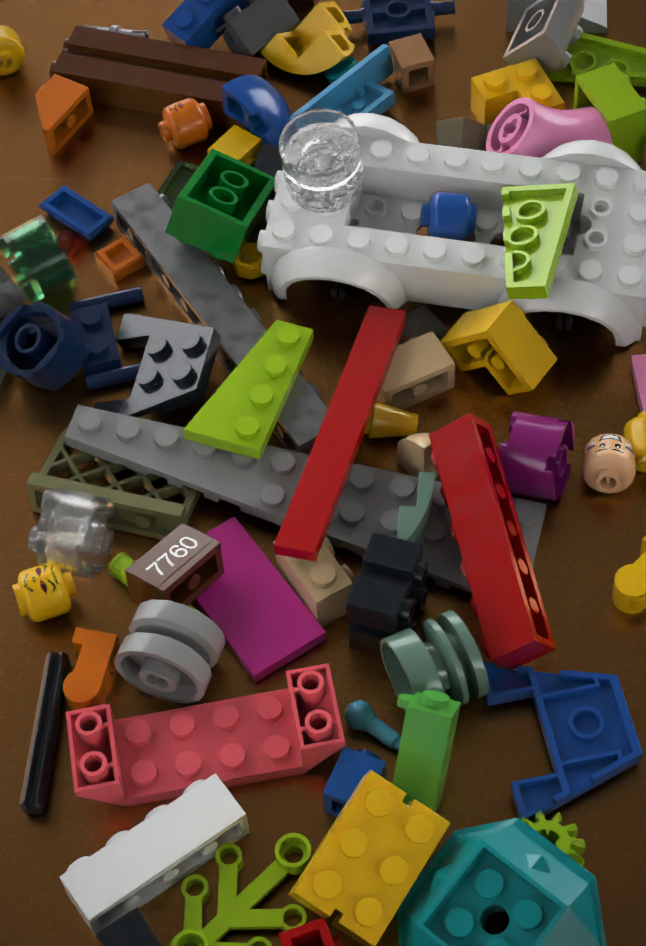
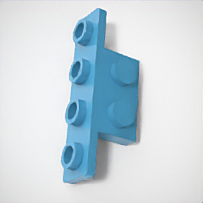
[290,44,396,133]

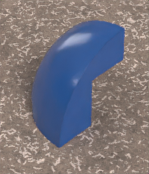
[221,75,293,146]

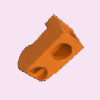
[63,627,121,711]

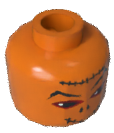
[158,98,213,149]

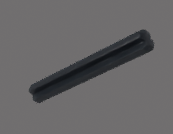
[19,651,70,815]

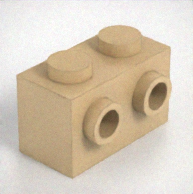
[273,536,355,627]

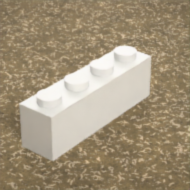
[60,773,250,937]

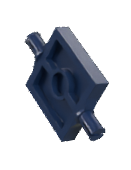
[342,0,455,45]

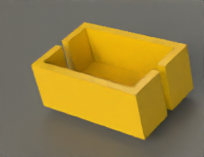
[288,770,450,946]

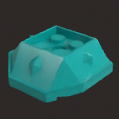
[397,817,607,946]

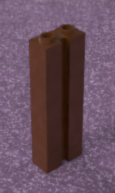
[50,26,269,131]

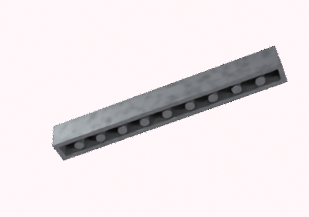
[111,183,328,454]

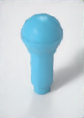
[344,700,401,751]

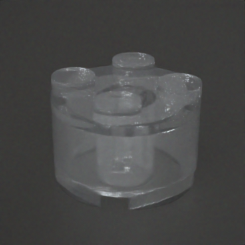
[28,488,115,579]

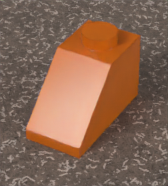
[35,74,94,155]

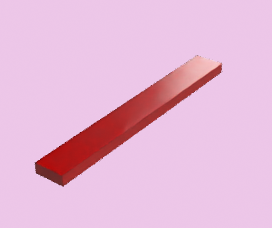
[274,305,407,562]

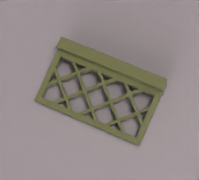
[26,428,202,540]

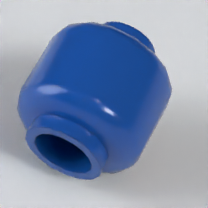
[420,191,477,241]

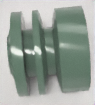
[380,610,489,711]

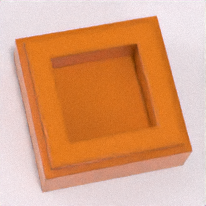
[94,236,146,283]

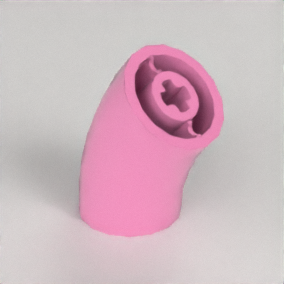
[486,97,613,158]

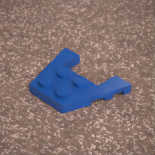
[484,663,643,822]

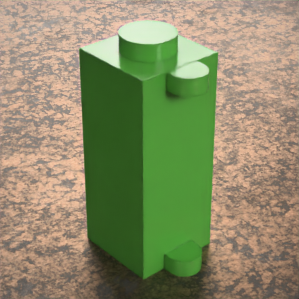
[392,690,461,813]

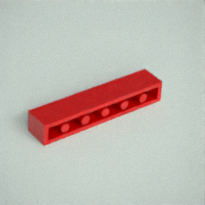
[429,413,556,670]

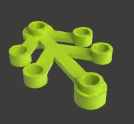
[169,833,313,946]

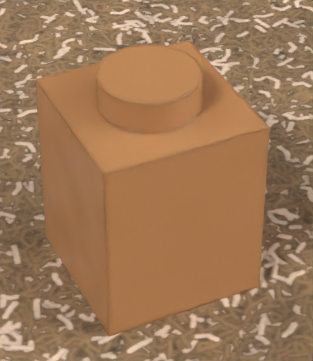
[388,33,435,94]

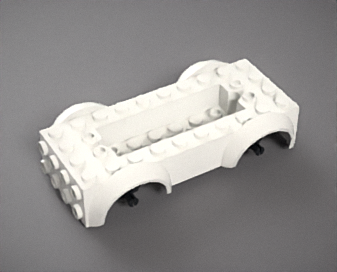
[257,113,646,347]

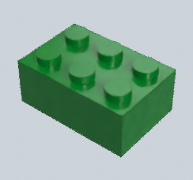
[165,148,275,264]

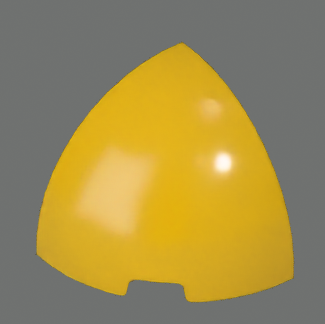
[260,1,355,75]

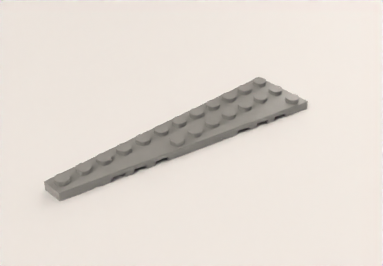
[65,405,547,598]

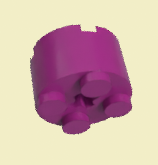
[498,411,575,501]

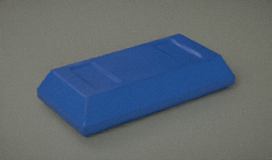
[39,185,114,242]

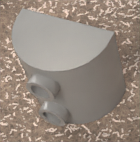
[502,0,584,74]

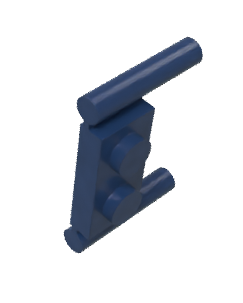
[68,286,144,391]

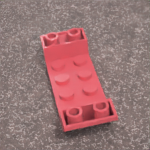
[66,663,346,807]

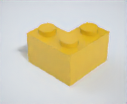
[471,58,565,125]
[440,300,557,395]

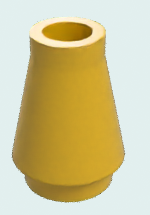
[364,400,419,438]

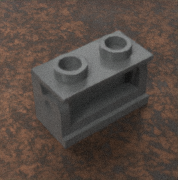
[216,0,300,56]

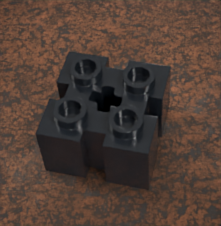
[346,532,429,656]

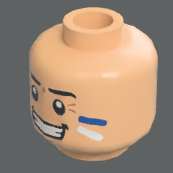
[582,433,636,494]

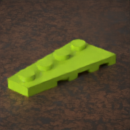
[508,32,646,87]
[501,183,578,300]
[183,320,314,460]

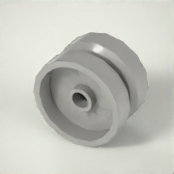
[114,599,226,704]

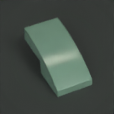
[397,472,436,544]

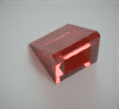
[50,230,89,263]

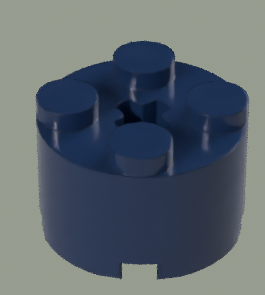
[0,302,90,391]

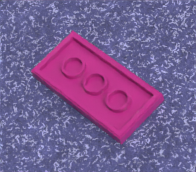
[193,516,327,683]

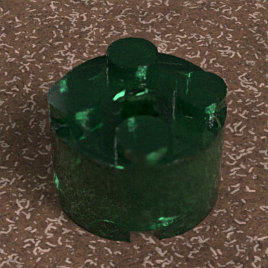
[0,215,77,304]

